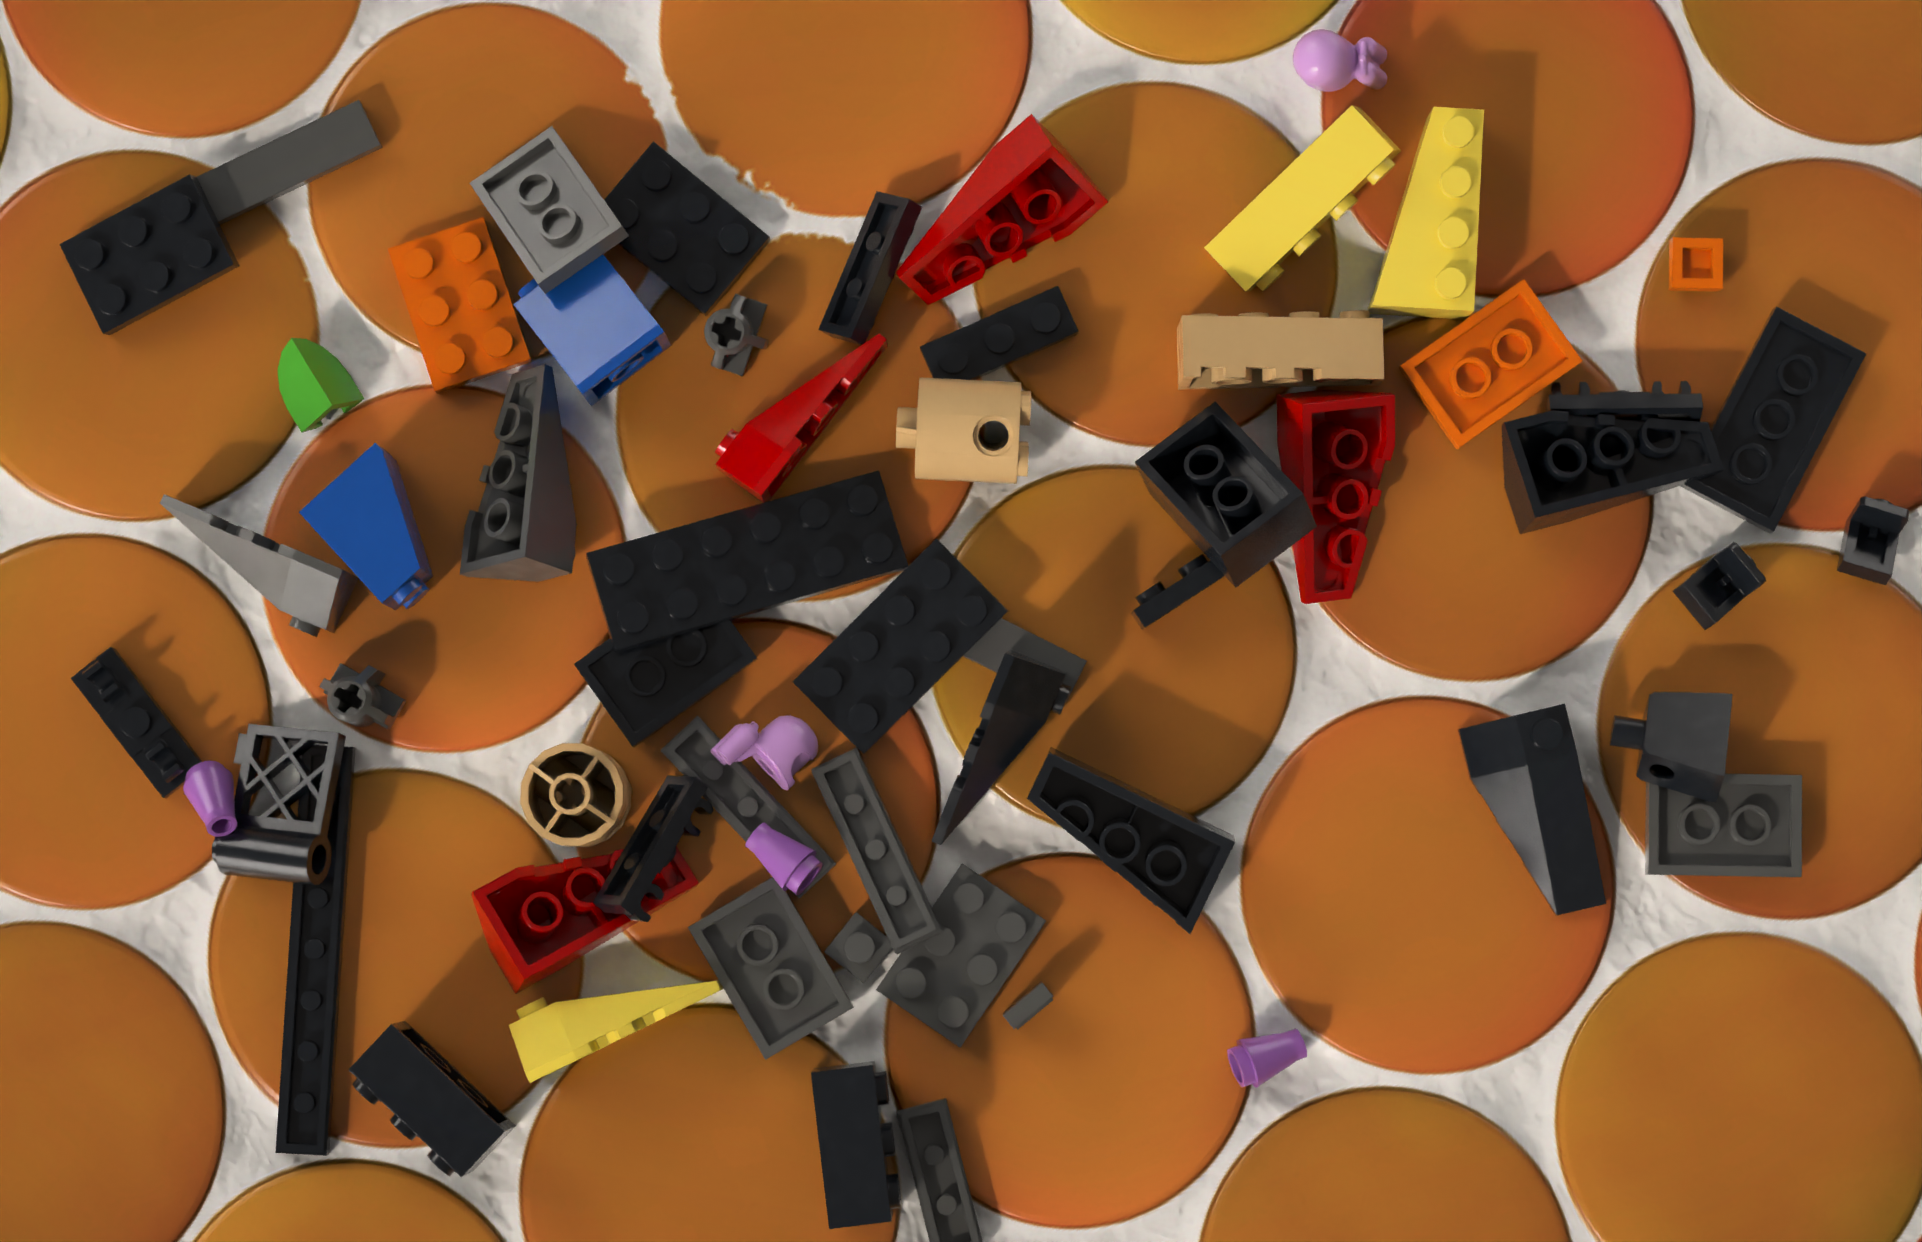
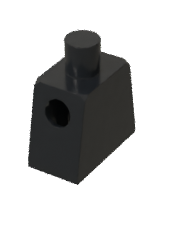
[1610,692,1733,802]

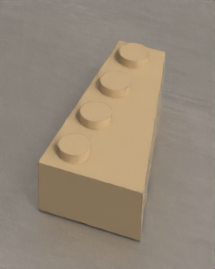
[1177,310,1384,390]

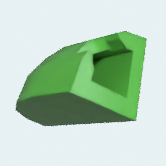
[277,338,364,433]

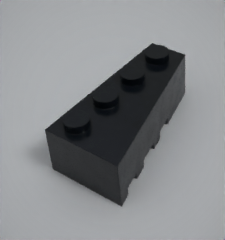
[1027,747,1235,934]

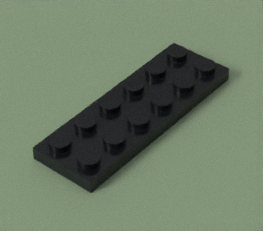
[586,470,908,653]

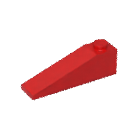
[896,114,1108,305]
[715,334,888,503]
[1276,390,1395,604]
[471,846,699,994]

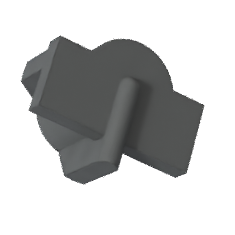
[704,294,769,376]
[319,663,407,730]

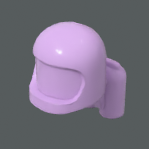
[1293,29,1387,92]
[710,715,818,790]

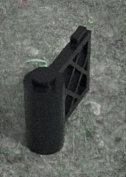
[212,724,346,885]

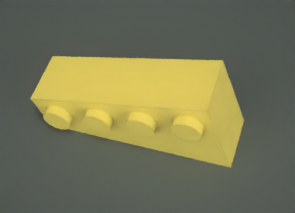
[1204,105,1401,292]
[1367,107,1484,320]

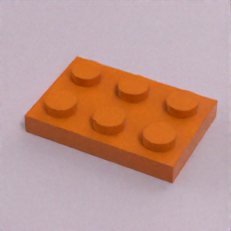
[388,217,533,394]
[1399,279,1583,450]

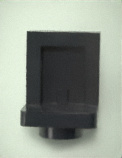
[1837,497,1909,585]
[1673,542,1766,630]

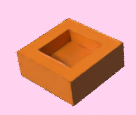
[1669,237,1723,292]

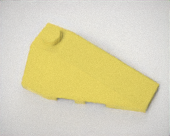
[509,980,724,1083]

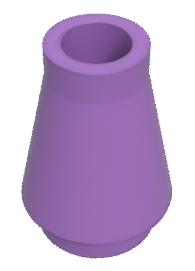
[183,761,237,837]
[745,822,823,895]
[1227,1028,1307,1088]

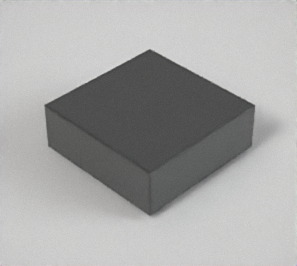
[1002,982,1054,1029]

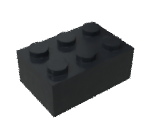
[1135,401,1317,587]
[348,1021,516,1178]
[811,1061,902,1229]

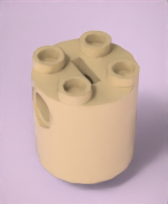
[896,378,1031,484]
[520,743,632,847]

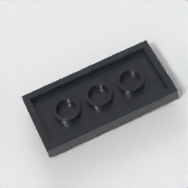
[1680,306,1866,533]
[793,539,1009,754]

